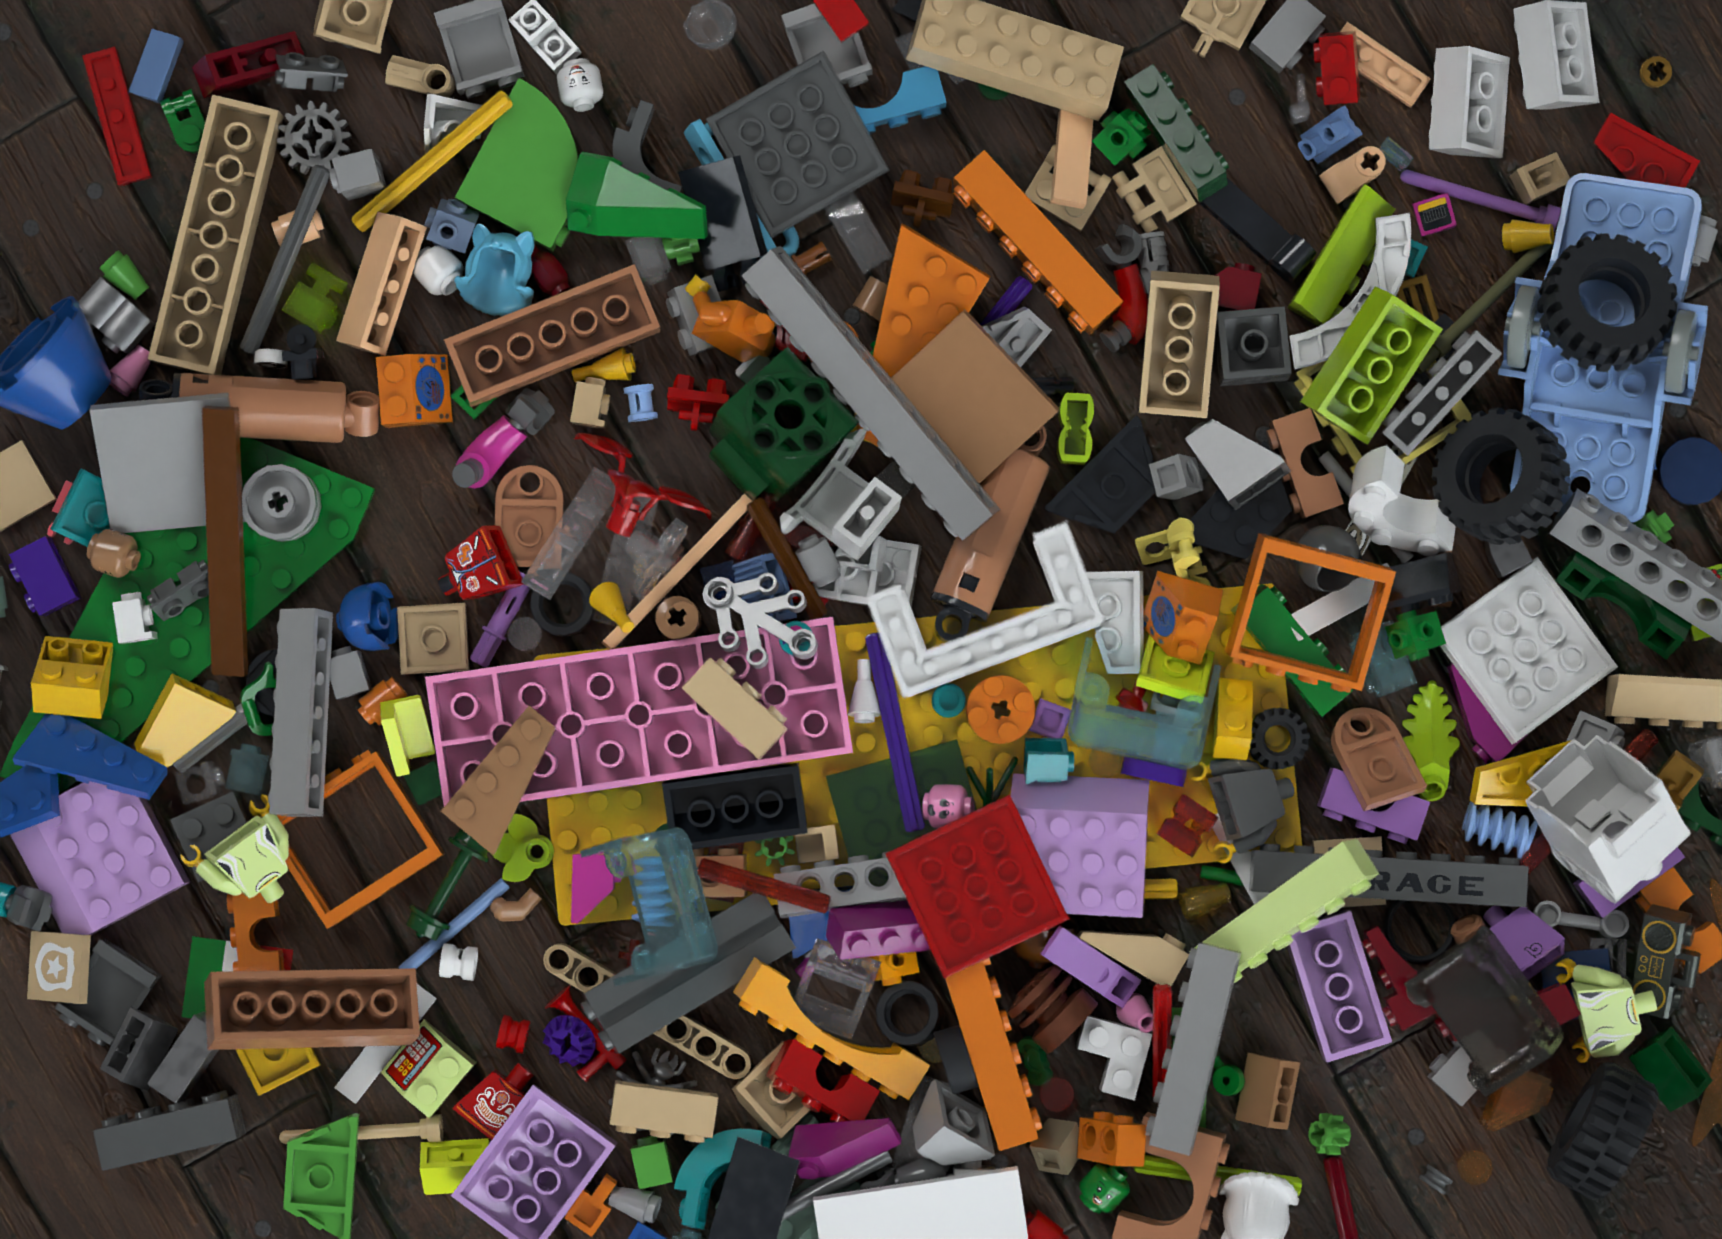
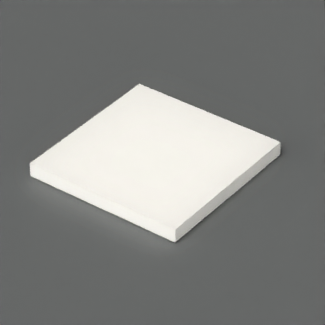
[1440,557,1618,744]

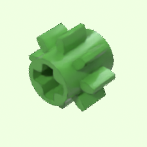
[661,238,700,266]
[1633,509,1674,544]
[755,836,795,866]
[1308,1113,1351,1155]

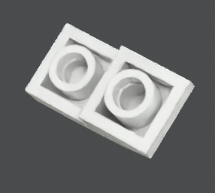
[508,0,582,75]

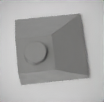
[913,1079,995,1165]

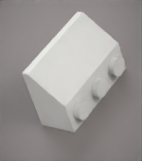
[1513,0,1599,110]
[1429,46,1510,158]

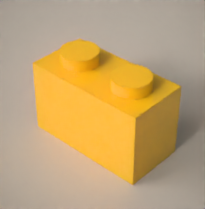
[1213,678,1253,760]

